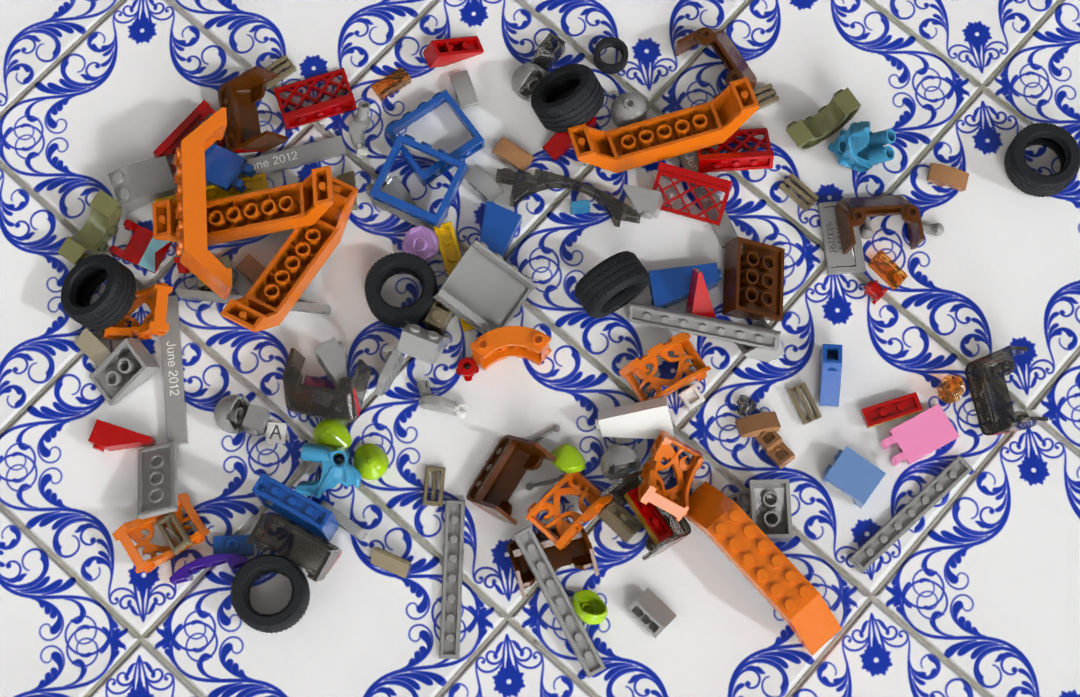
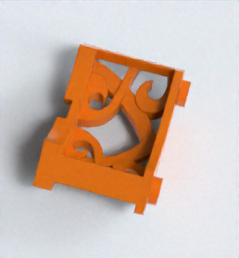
[103,283,173,340]
[470,326,551,371]
[618,332,711,402]
[638,430,704,522]
[525,471,613,550]
[112,493,210,574]

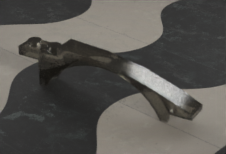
[496,168,641,227]

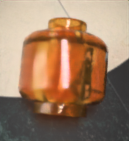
[937,375,966,404]

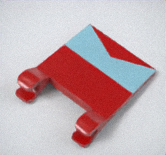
[109,219,172,274]

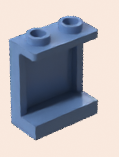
[822,446,886,508]

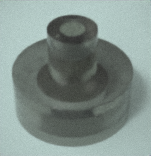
[736,395,757,415]

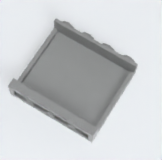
[433,240,537,334]

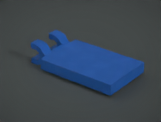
[205,144,256,193]

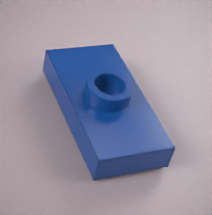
[213,535,254,556]

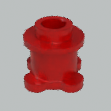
[864,280,888,305]
[456,357,479,382]

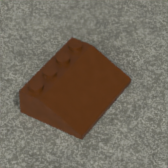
[722,237,785,321]

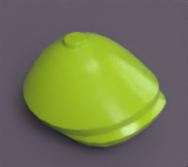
[313,418,352,455]
[354,443,389,480]
[551,443,586,473]
[572,590,608,625]

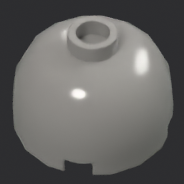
[511,63,548,101]
[610,92,647,127]
[214,395,250,434]
[600,444,641,480]

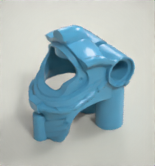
[828,121,896,172]
[296,442,361,499]

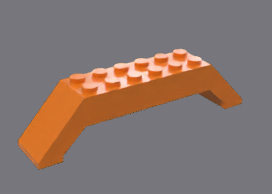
[567,77,759,173]
[174,107,232,299]
[152,165,334,246]
[220,177,358,332]
[685,481,842,655]

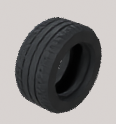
[531,64,605,133]
[1004,122,1080,197]
[575,251,649,319]
[364,252,438,328]
[61,254,136,330]
[231,554,310,633]

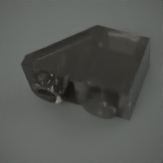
[530,32,565,73]

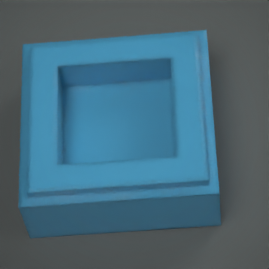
[570,200,590,215]

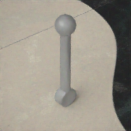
[531,425,560,441]
[526,475,564,491]

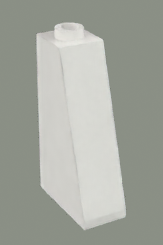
[595,396,675,439]

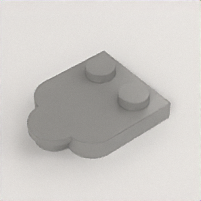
[374,347,405,396]

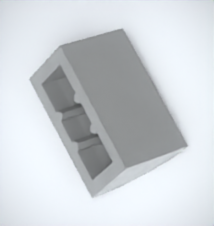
[627,588,677,638]

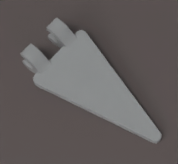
[365,174,432,230]

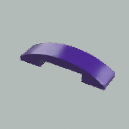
[169,554,250,585]

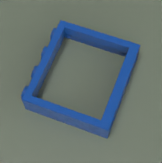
[385,90,485,186]
[370,134,468,228]
[252,473,340,543]

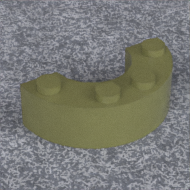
[786,87,861,150]
[57,189,123,265]

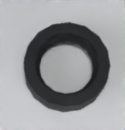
[593,37,629,74]

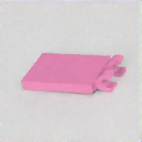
[880,404,959,466]

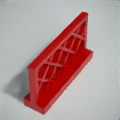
[274,68,357,130]
[153,100,226,173]
[696,128,774,173]
[652,162,733,226]

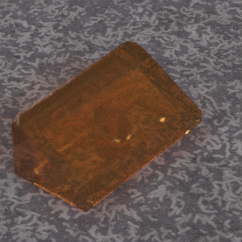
[371,67,411,101]
[868,250,907,290]

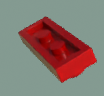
[861,392,923,429]
[624,487,673,545]

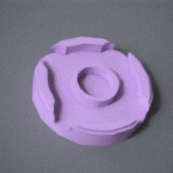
[402,226,439,262]

